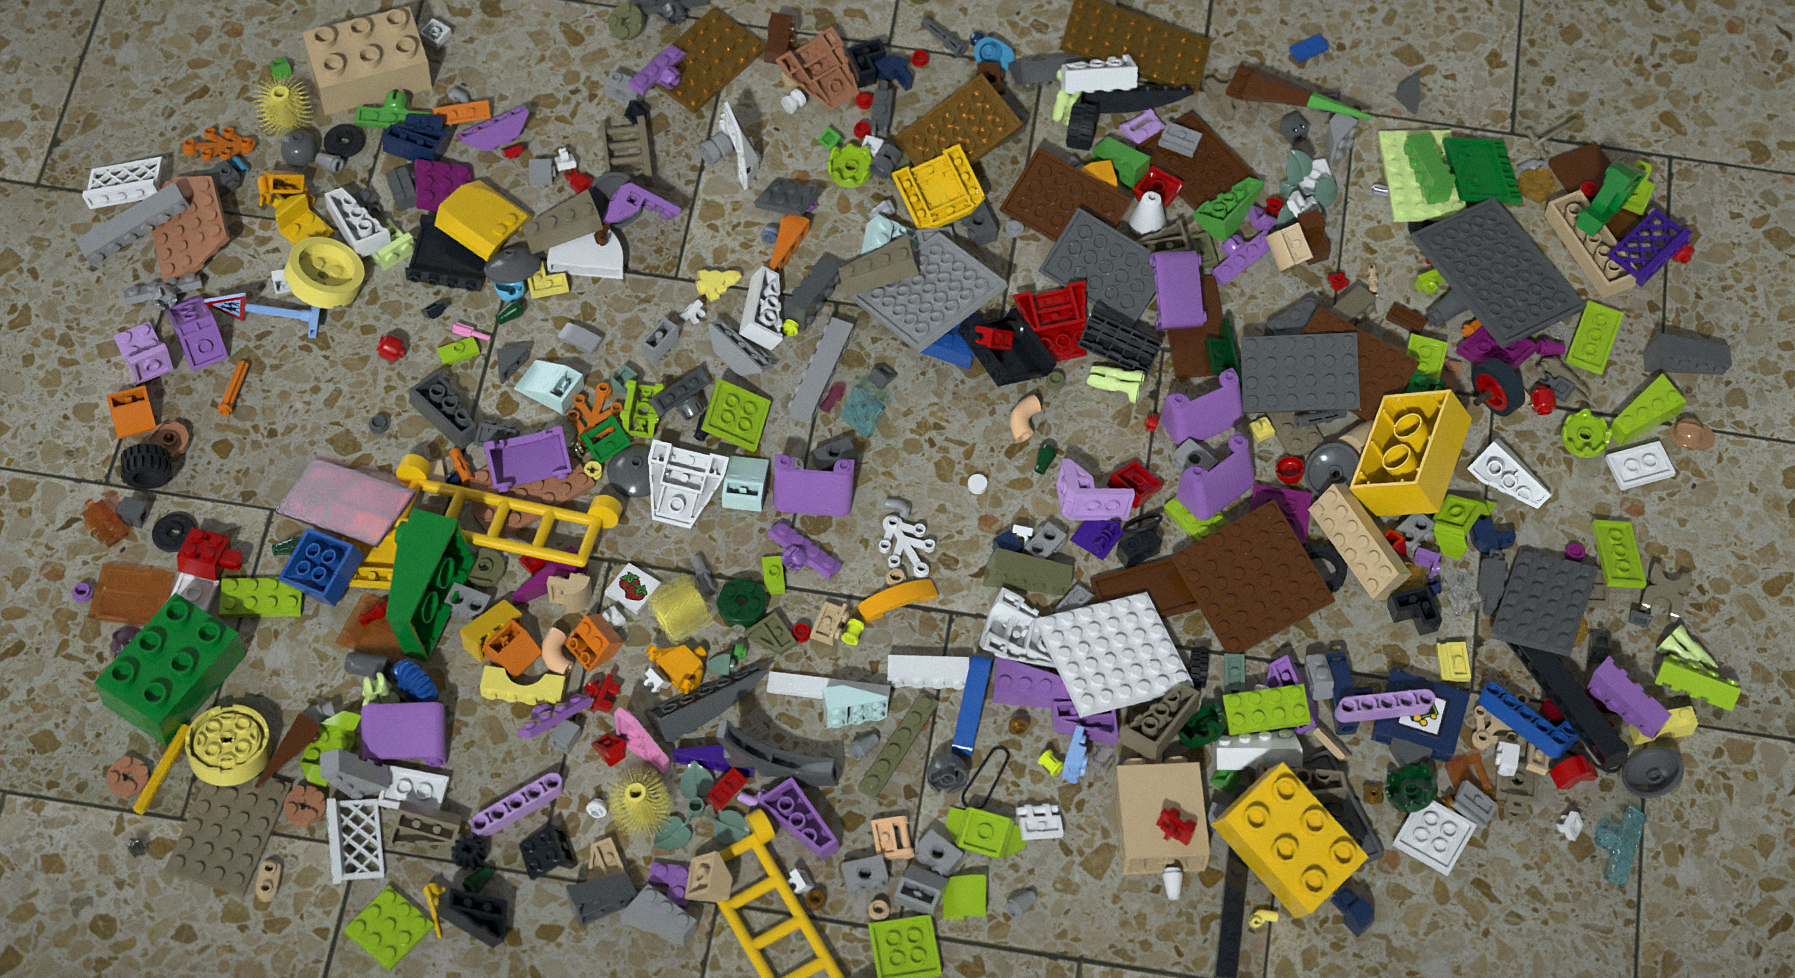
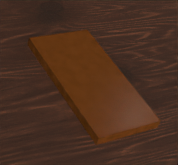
[1548,142,1654,242]
[1166,276,1223,379]
[1090,558,1199,619]

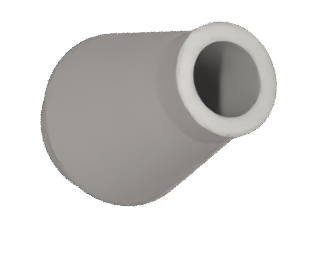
[315,152,344,173]
[866,199,895,221]
[848,733,879,760]
[1005,891,1037,919]

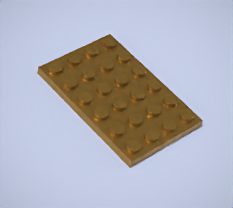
[645,7,766,114]
[893,73,1024,167]

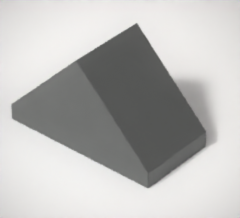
[1395,74,1420,114]
[497,347,528,384]
[1389,737,1433,770]

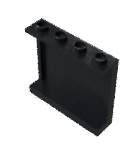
[405,214,487,292]
[957,308,1057,387]

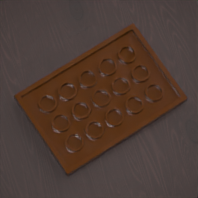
[1135,111,1261,211]
[999,147,1133,243]
[1302,306,1420,421]

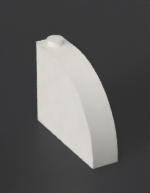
[547,229,624,279]

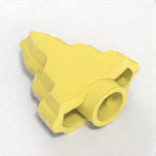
[696,269,742,302]

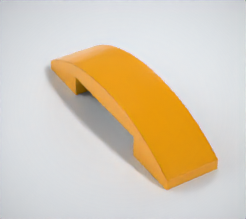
[857,579,939,623]

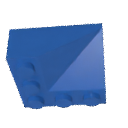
[920,313,986,369]
[278,527,365,607]

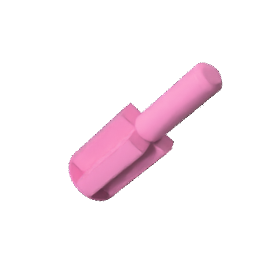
[452,322,491,341]

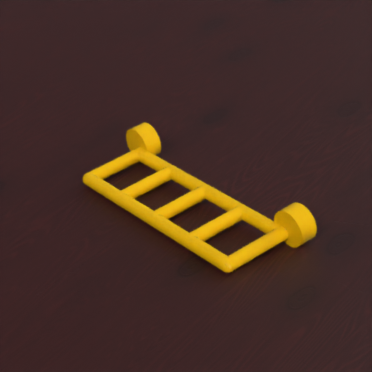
[394,454,622,567]
[716,808,845,978]

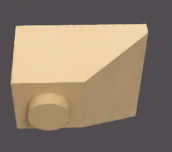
[685,851,732,902]

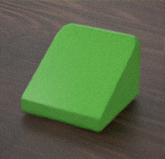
[269,57,292,80]
[817,126,845,151]
[1210,770,1241,794]

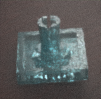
[839,384,886,439]

